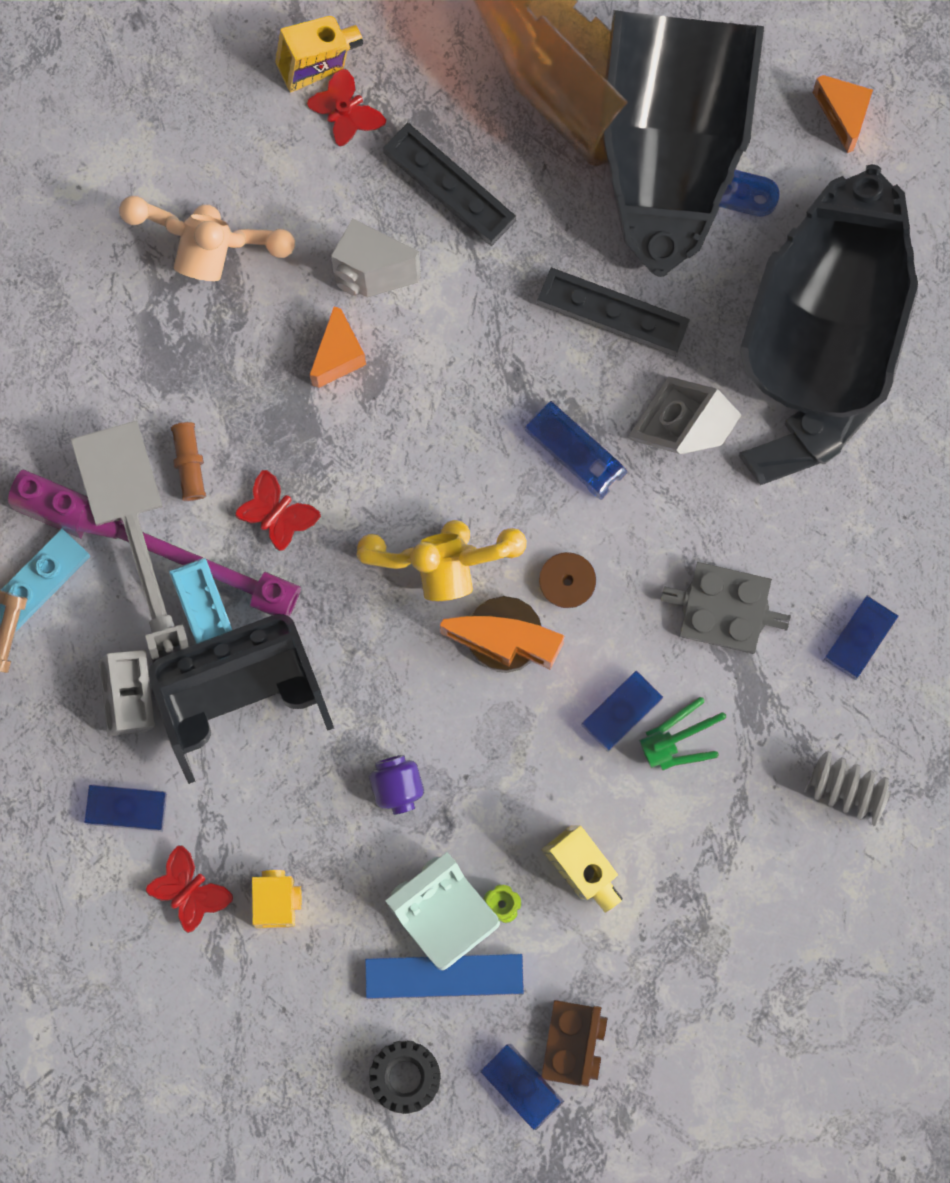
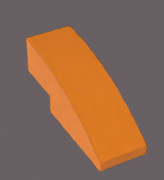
[440,616,565,670]

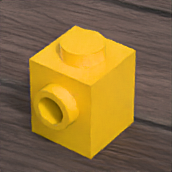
[252,870,302,928]

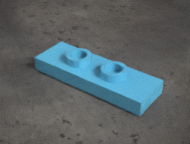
[0,529,91,632]
[169,557,233,644]

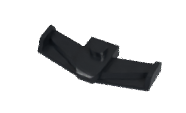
[738,405,880,486]

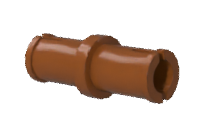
[170,422,207,501]

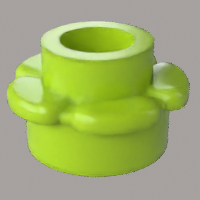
[483,885,521,923]

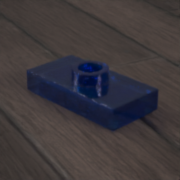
[824,595,899,680]
[581,670,663,752]
[84,785,167,832]
[480,1044,565,1130]

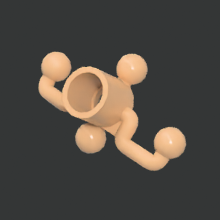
[119,196,295,281]

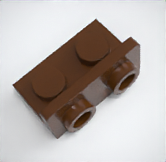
[541,1000,608,1088]

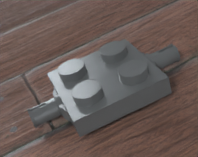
[660,562,791,654]

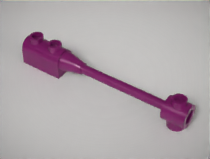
[8,469,301,617]

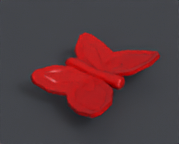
[307,69,387,147]
[235,470,321,551]
[146,845,233,933]

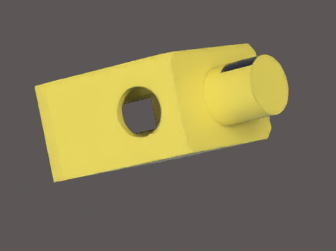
[541,825,623,913]

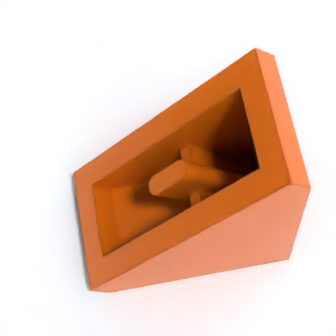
[812,75,873,153]
[310,306,366,388]

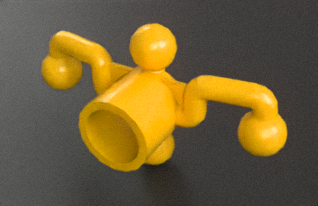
[356,520,527,601]

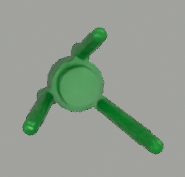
[639,697,726,771]

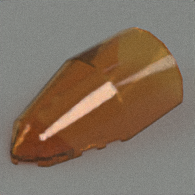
[473,0,628,167]

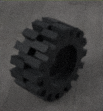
[369,1040,441,1114]

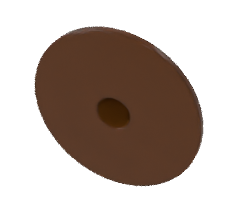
[539,552,596,608]

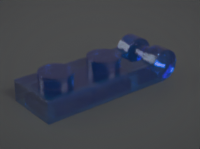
[525,401,628,500]

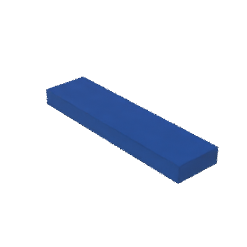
[365,954,524,999]

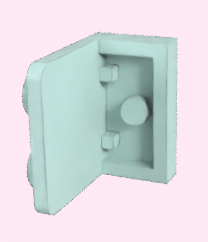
[385,852,500,970]

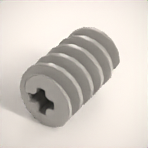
[804,751,891,826]

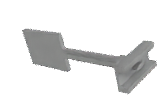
[71,420,189,663]

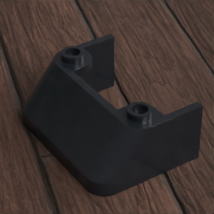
[148,614,334,784]

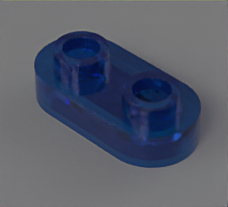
[719,169,780,217]

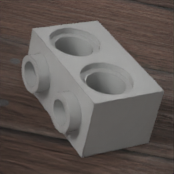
[98,650,155,736]

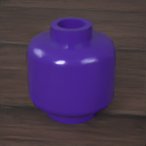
[369,755,424,815]

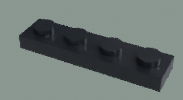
[383,122,516,247]
[537,267,690,357]

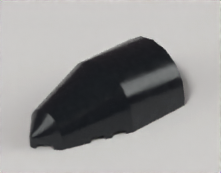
[600,10,764,277]
[740,164,918,418]

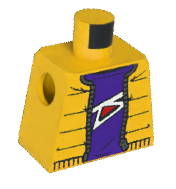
[275,16,363,93]

